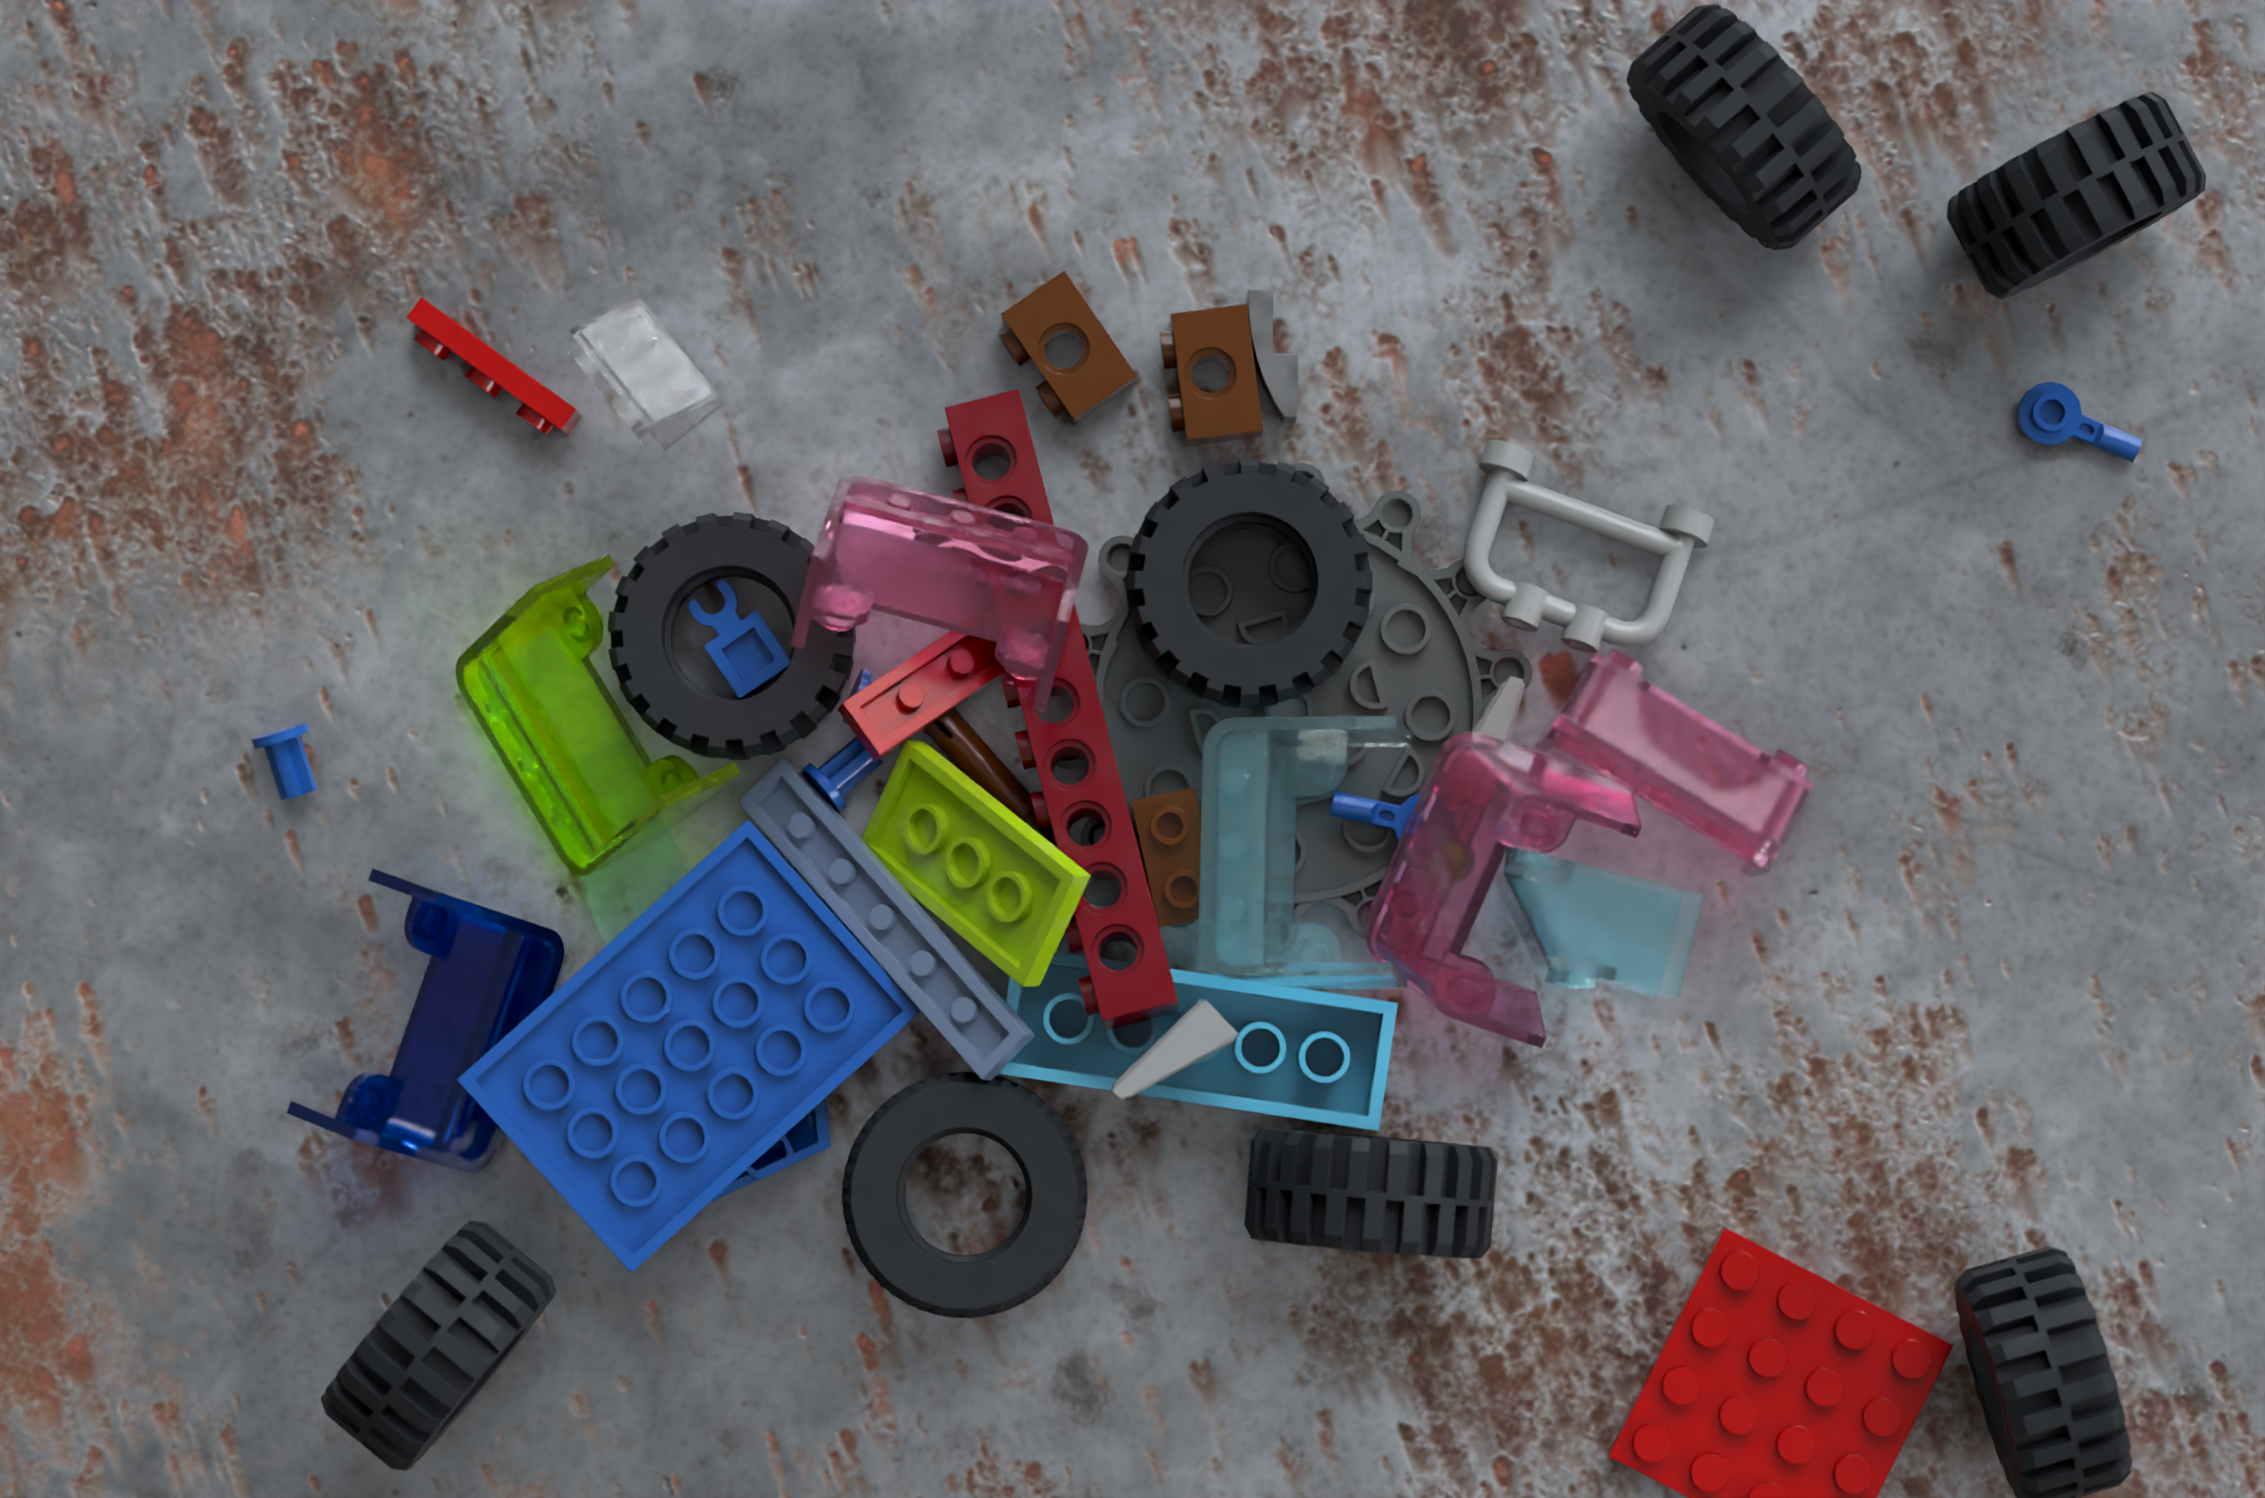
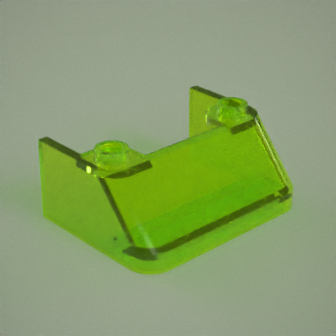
[455,554,741,876]

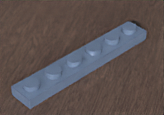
[738,758,1035,1080]

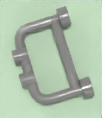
[1463,440,1715,653]

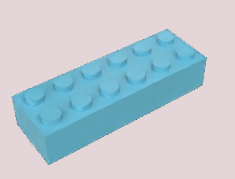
[998,952,1398,1131]

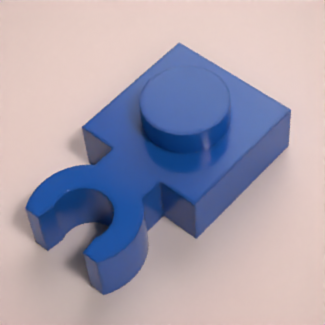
[688,579,791,699]

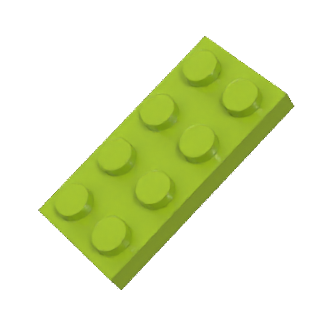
[862,740,1091,987]

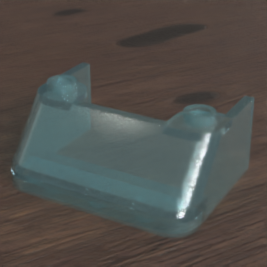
[1198,716,1412,989]
[1492,847,1704,998]

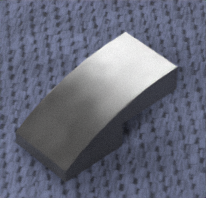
[1247,289,1298,424]

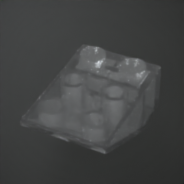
[569,298,724,451]

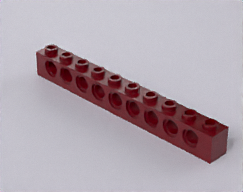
[937,389,1179,1031]

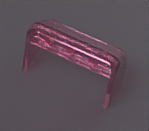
[790,476,1089,712]
[1534,648,1815,878]
[1365,732,1642,1048]

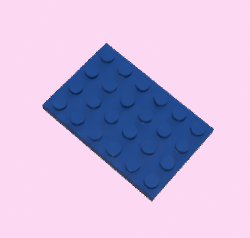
[457,819,921,1273]

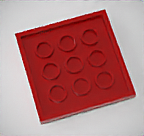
[1607,1227,1954,1498]

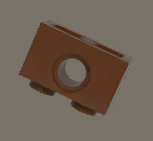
[998,271,1137,425]
[1159,304,1263,447]
[1131,787,1222,928]

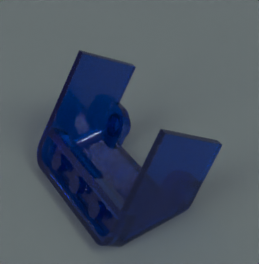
[287,868,564,1173]

